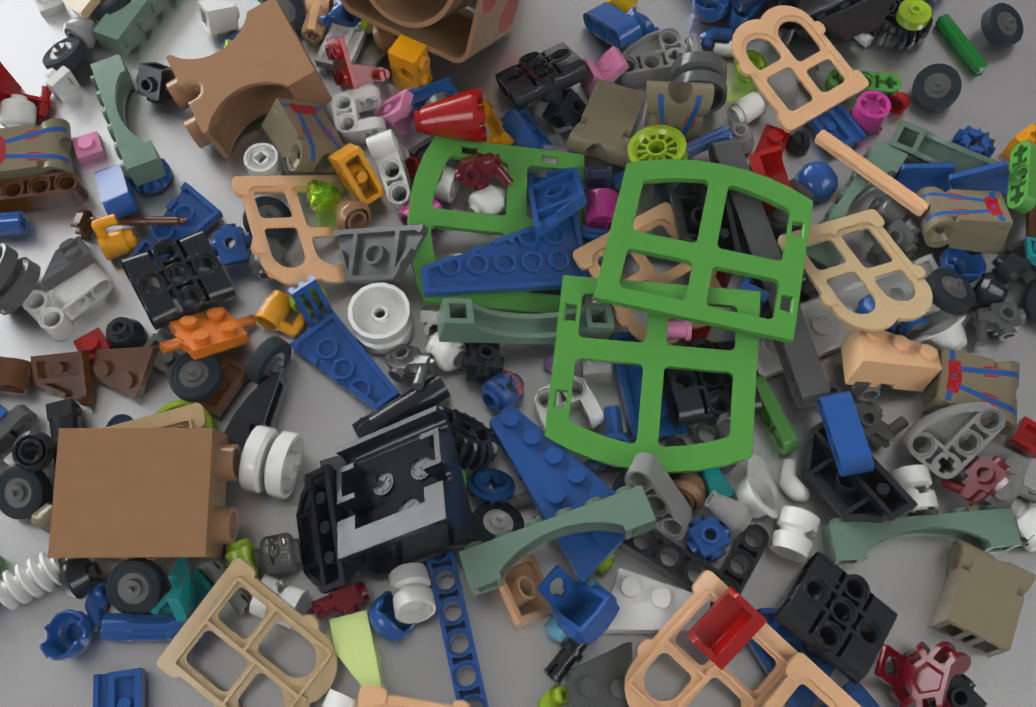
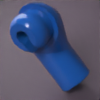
[700,27,733,48]
[85,582,110,632]

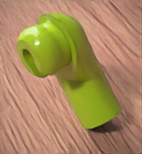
[538,684,568,707]

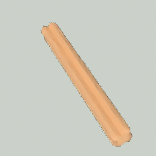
[815,130,929,217]

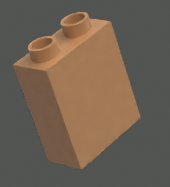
[48,428,241,558]

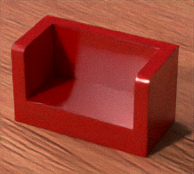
[748,146,793,212]
[686,586,767,670]

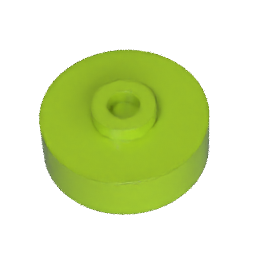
[896,0,932,31]

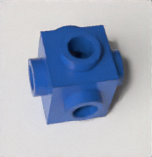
[211,223,252,267]
[683,515,731,563]

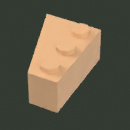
[841,328,942,392]

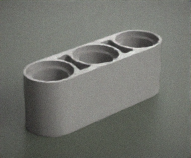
[625,452,692,540]

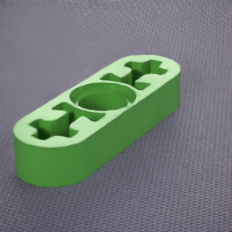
[824,69,902,98]
[1007,140,1036,214]
[756,374,799,455]

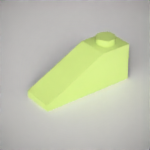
[326,610,385,687]

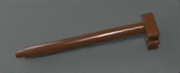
[70,210,188,239]

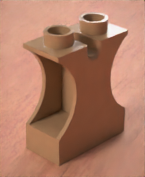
[166,0,332,160]

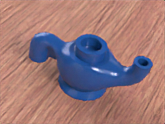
[319,1,361,27]

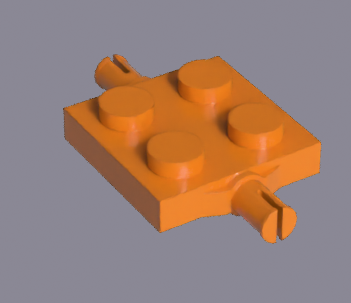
[159,306,256,360]

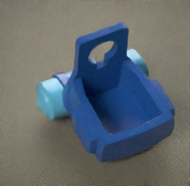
[537,565,620,645]

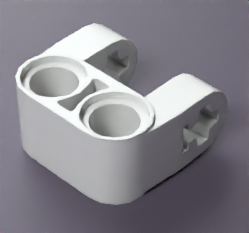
[331,85,387,145]
[535,375,605,432]

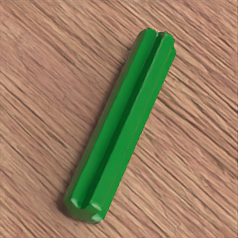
[935,14,988,74]

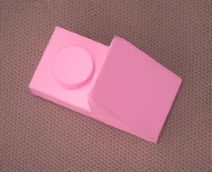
[580,46,629,98]
[373,89,414,134]

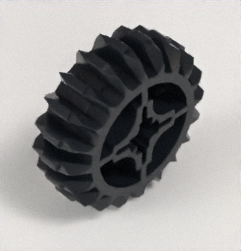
[869,0,934,51]
[439,407,500,471]

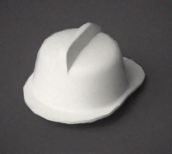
[908,313,967,351]
[734,455,779,518]

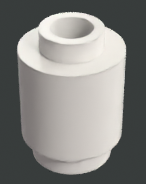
[727,91,767,124]

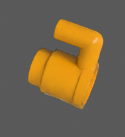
[91,214,138,261]
[254,290,306,338]

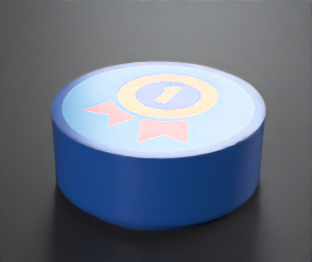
[897,316,928,338]

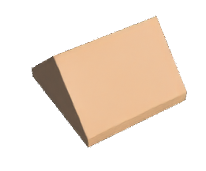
[496,554,553,632]

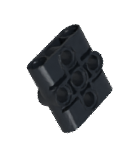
[495,42,589,112]
[121,230,236,330]
[663,338,762,426]
[774,551,897,684]

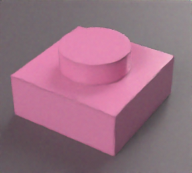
[72,131,106,165]

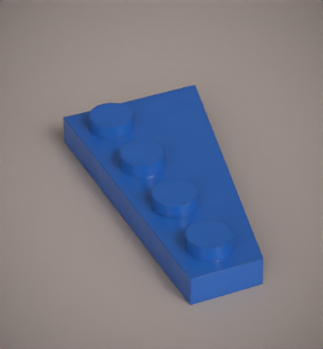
[121,182,223,270]
[290,311,401,411]
[608,332,690,442]

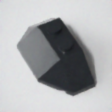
[797,0,894,46]
[670,182,742,253]
[804,422,918,524]
[296,464,357,594]

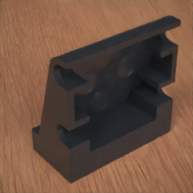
[336,406,481,579]

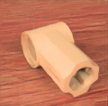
[301,0,334,44]

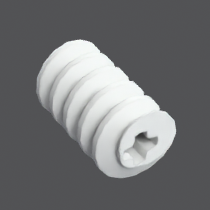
[0,552,65,610]

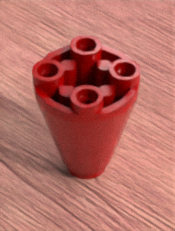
[414,87,487,143]

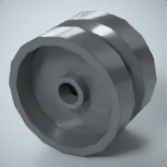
[670,51,727,114]
[0,243,41,315]

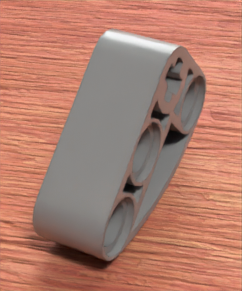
[614,28,687,89]
[903,402,1006,479]

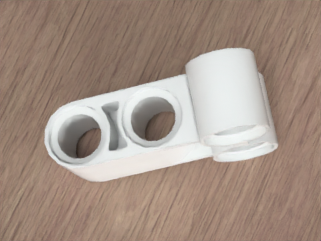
[366,129,413,211]
[22,263,114,341]

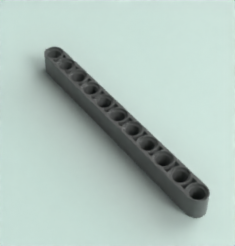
[708,137,831,408]

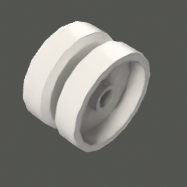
[348,282,414,355]
[239,425,305,499]

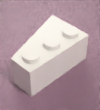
[603,568,711,635]

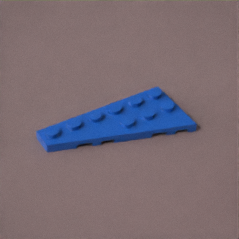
[421,211,589,297]
[489,404,625,585]

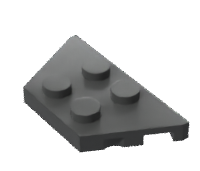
[333,224,429,284]
[567,642,632,707]

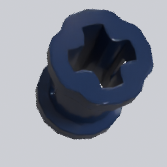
[584,165,612,189]

